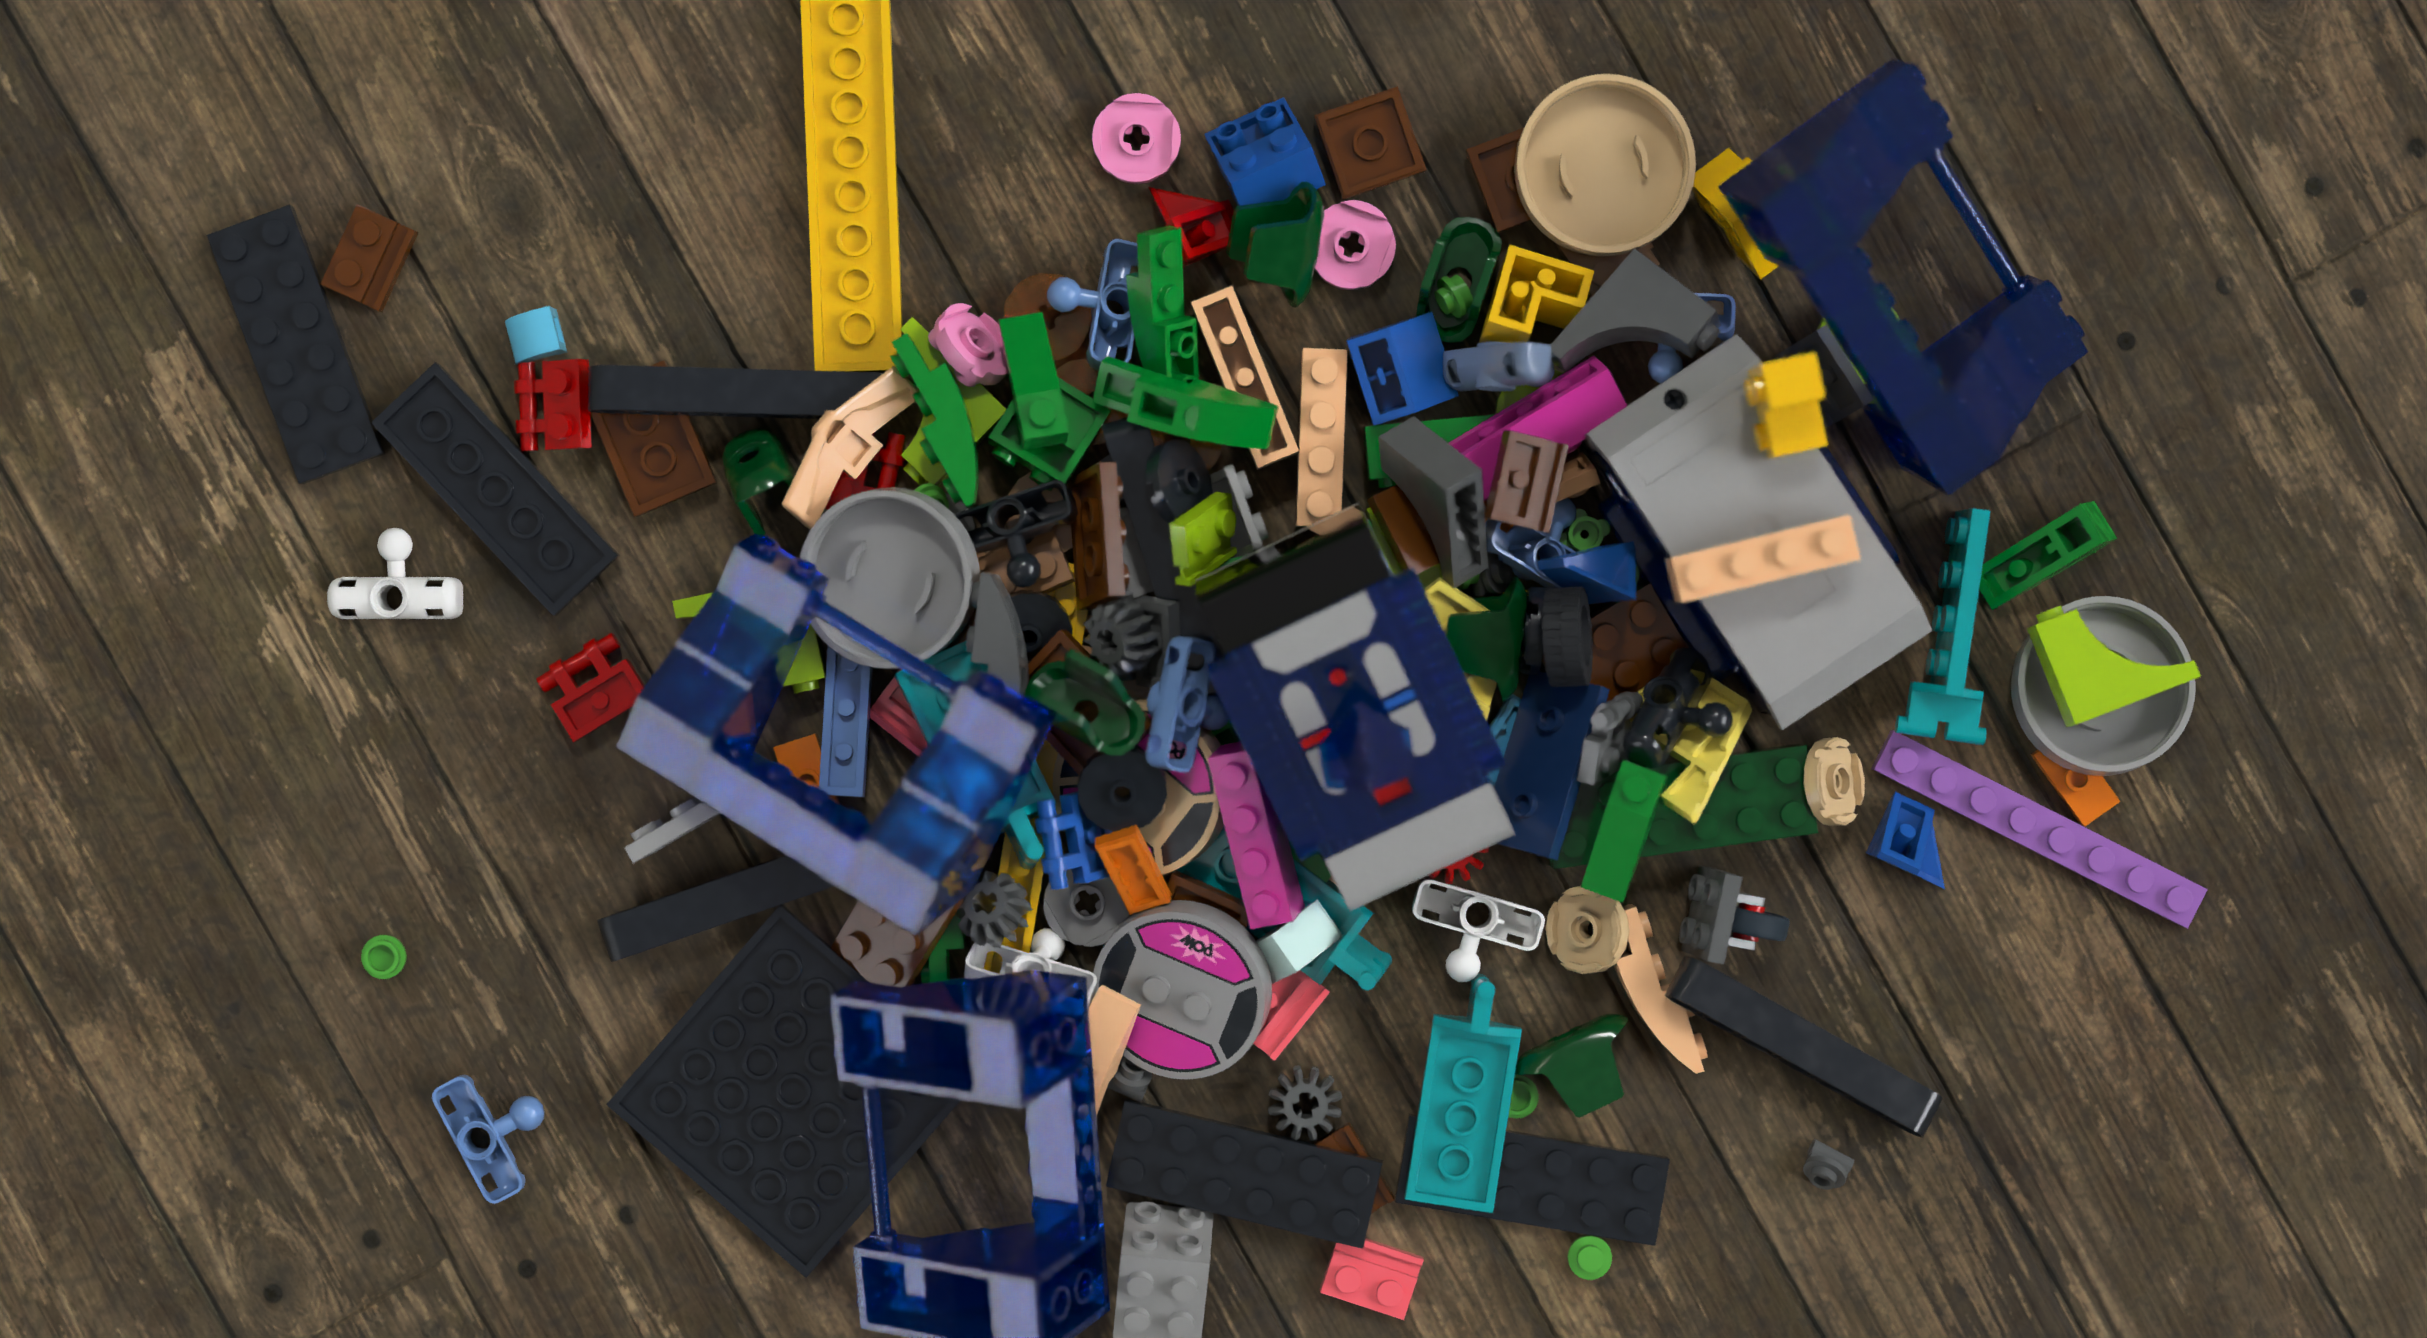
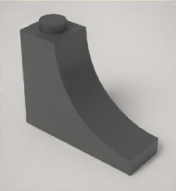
[1551,248,1721,372]
[1379,416,1488,588]

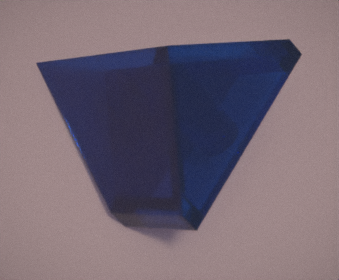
[1318,702,1416,791]

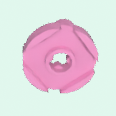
[1092,93,1181,184]
[1314,200,1396,290]
[928,303,1008,387]

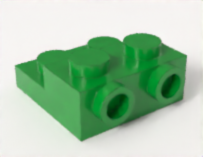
[988,377,1111,491]

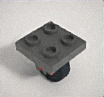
[1679,865,1789,964]

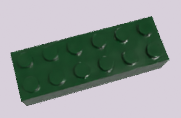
[1548,744,1818,869]

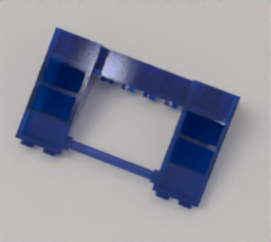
[1718,58,2089,496]
[616,533,1055,935]
[830,970,1110,1338]

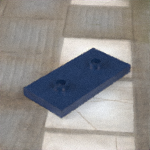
[1495,671,1610,861]

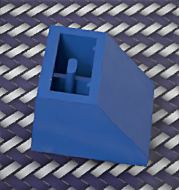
[1204,97,1326,206]
[1347,311,1459,426]

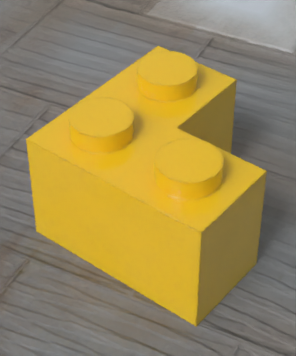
[1692,148,1803,280]
[1479,245,1595,343]
[1744,352,1828,459]

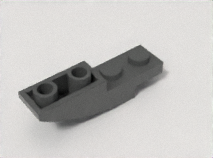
[966,572,1029,756]

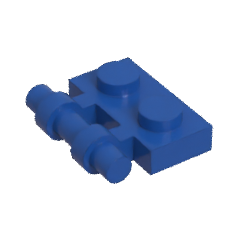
[1035,791,1112,890]

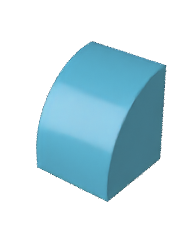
[505,306,567,365]

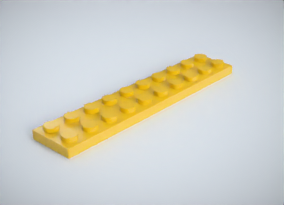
[800,0,903,372]

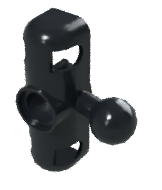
[954,480,1078,588]
[1623,647,1733,769]

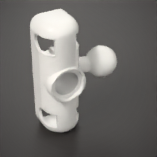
[327,528,463,619]
[1412,879,1545,982]
[964,928,1097,1018]

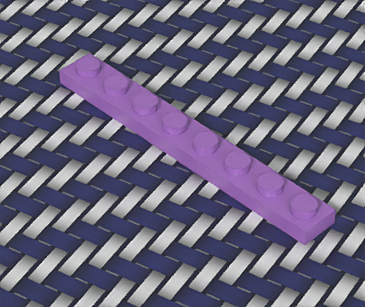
[1871,730,2208,929]

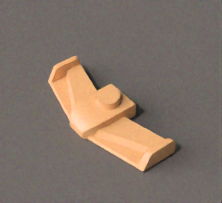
[782,366,919,530]

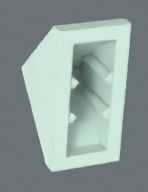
[1256,899,1343,984]

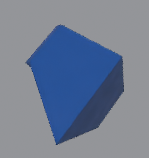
[1537,541,1636,604]
[1866,792,1945,889]

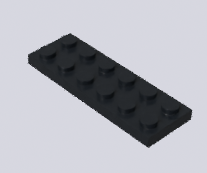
[207,205,385,484]
[371,362,620,616]
[1106,1099,1383,1249]
[1394,1114,1670,1246]

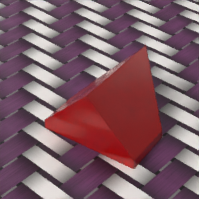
[1149,187,1233,267]

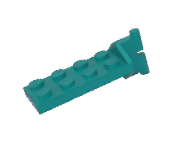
[1895,508,1990,745]
[895,641,1057,870]
[1172,826,1392,990]
[1404,974,1522,1213]

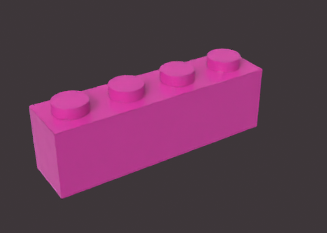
[1448,355,1627,500]
[1207,737,1305,929]

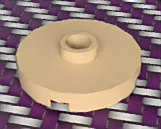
[1804,737,1865,826]
[1545,886,1629,974]

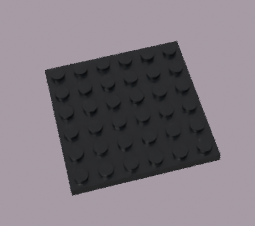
[606,904,981,1278]

